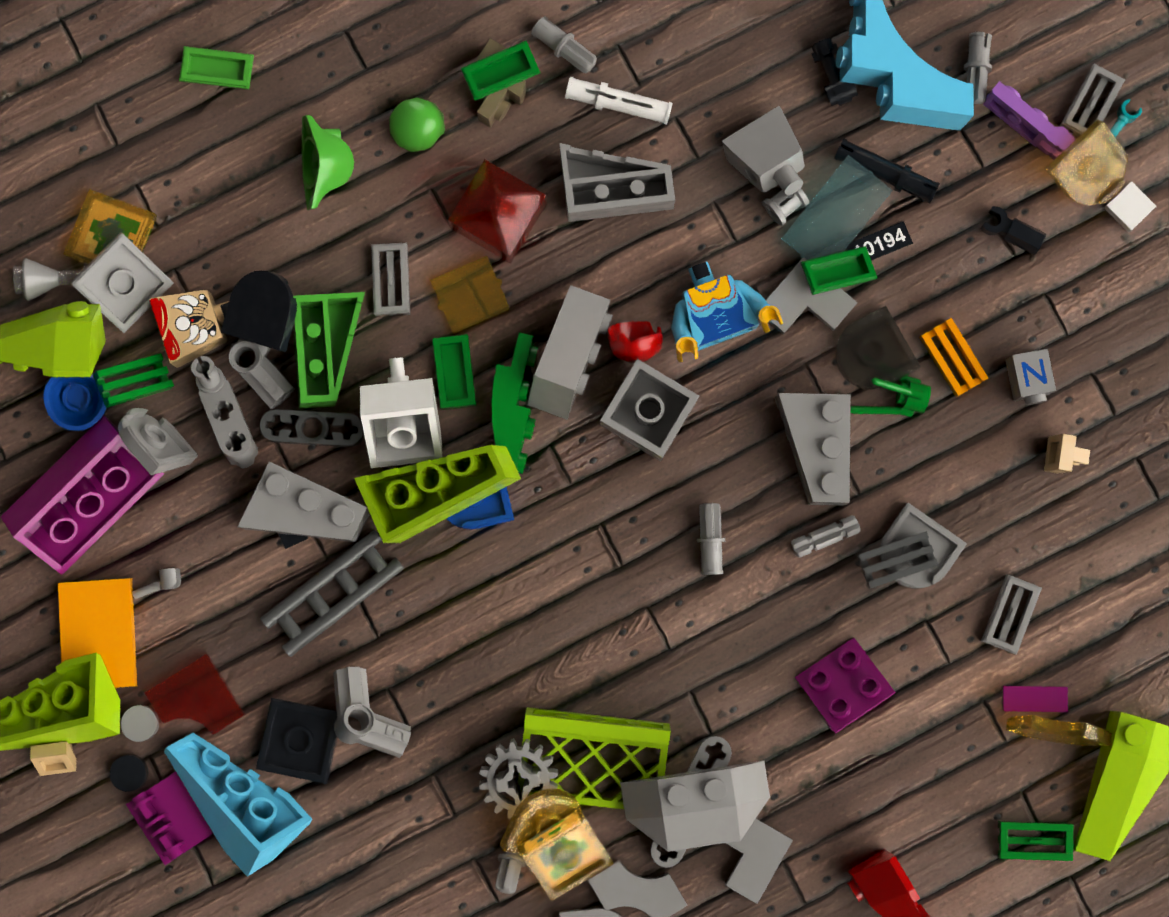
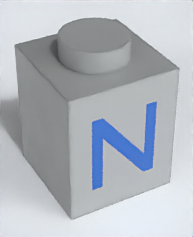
[1005,349,1056,405]

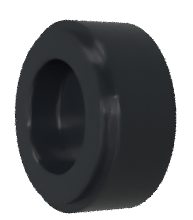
[110,755,149,792]

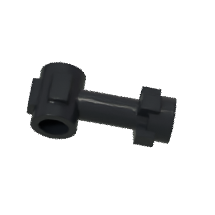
[811,38,858,107]

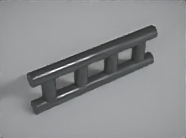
[260,530,405,657]

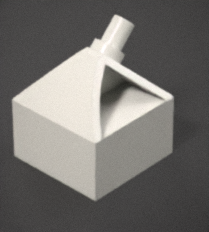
[360,358,443,468]

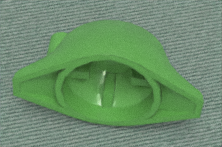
[302,115,354,210]

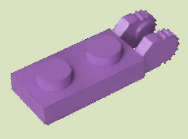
[983,81,1076,160]

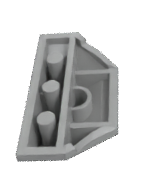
[620,760,770,852]

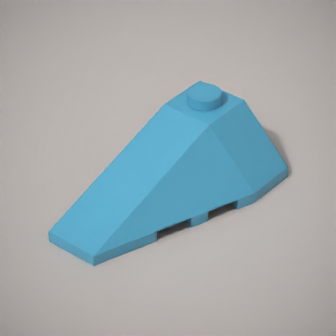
[164,733,312,877]

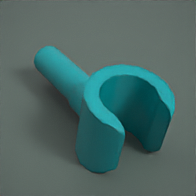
[1106,99,1142,141]

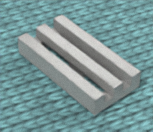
[1059,63,1125,143]
[371,243,411,316]
[981,574,1042,655]

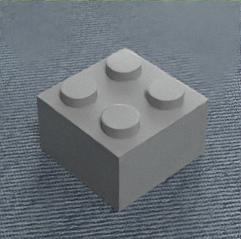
[600,359,699,461]

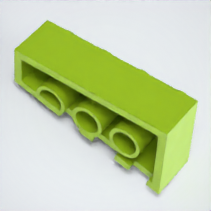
[354,445,521,543]

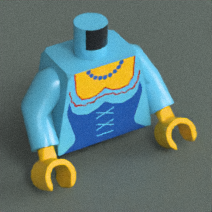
[671,262,783,362]

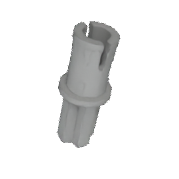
[531,16,597,73]
[964,32,992,104]
[697,503,725,575]

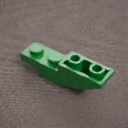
[492,332,539,475]

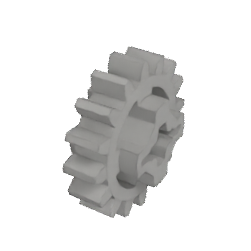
[479,739,558,820]

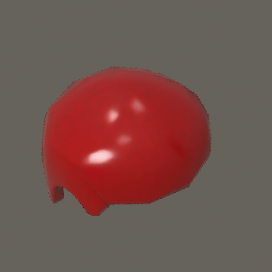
[607,321,663,363]

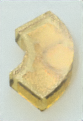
[1006,715,1112,746]

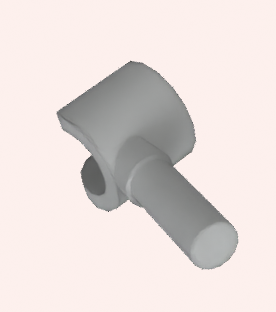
[132,568,181,599]

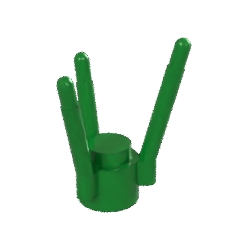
[850,355,931,417]

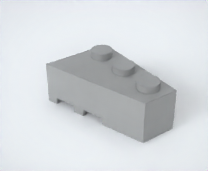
[559,143,675,222]
[528,285,613,420]
[774,393,851,506]
[238,462,370,542]

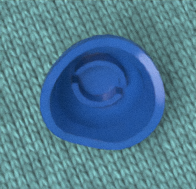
[43,372,107,431]

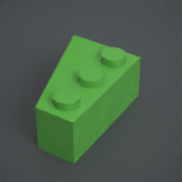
[293,292,365,409]

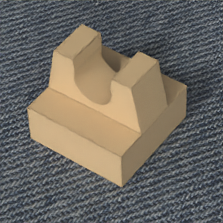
[1044,434,1090,474]
[30,741,77,776]

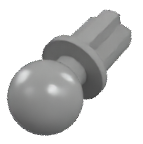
[495,827,531,894]

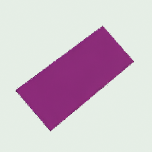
[1003,686,1068,712]

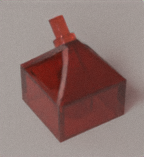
[448,160,547,264]

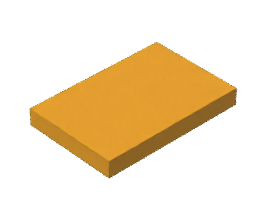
[58,578,137,688]

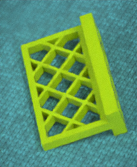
[518,707,671,809]

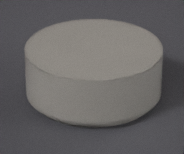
[121,705,159,742]

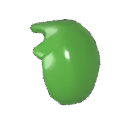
[389,97,445,152]

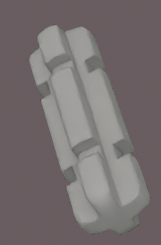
[791,515,861,558]

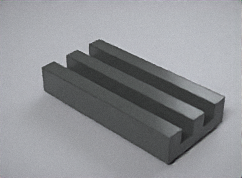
[857,531,938,589]

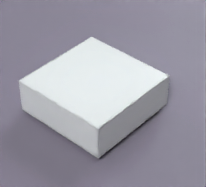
[1104,181,1156,233]

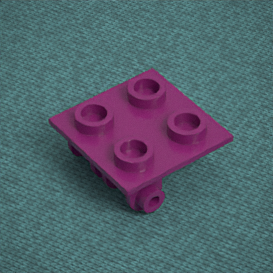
[795,638,896,734]
[126,771,213,865]

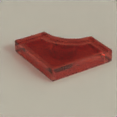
[145,654,246,735]

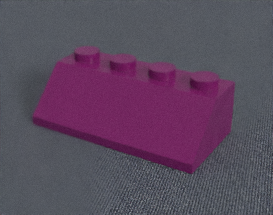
[0,416,164,575]

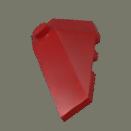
[847,849,930,917]

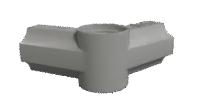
[229,338,295,409]
[333,667,411,758]

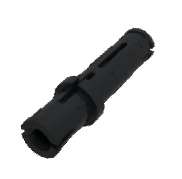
[834,138,940,204]

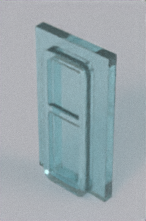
[781,155,893,260]

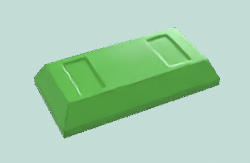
[179,46,254,90]

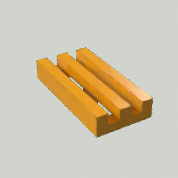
[919,318,988,398]

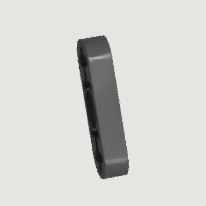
[260,409,364,447]

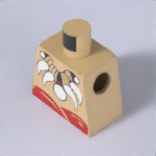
[149,290,229,368]

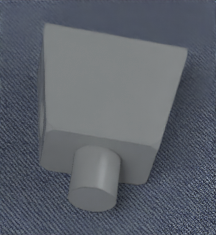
[722,106,805,195]

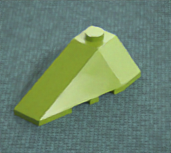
[0,301,106,377]
[0,653,120,751]
[1074,711,1169,861]

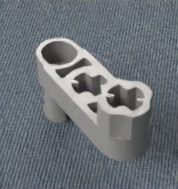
[191,356,259,469]

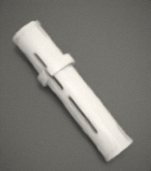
[565,76,673,125]

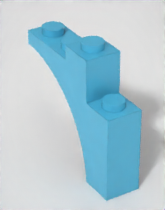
[836,0,974,131]

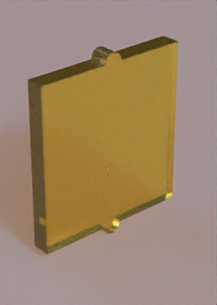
[430,256,510,334]

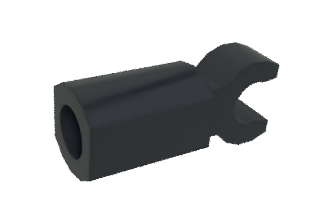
[980,206,1046,255]

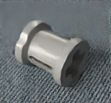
[762,188,809,226]

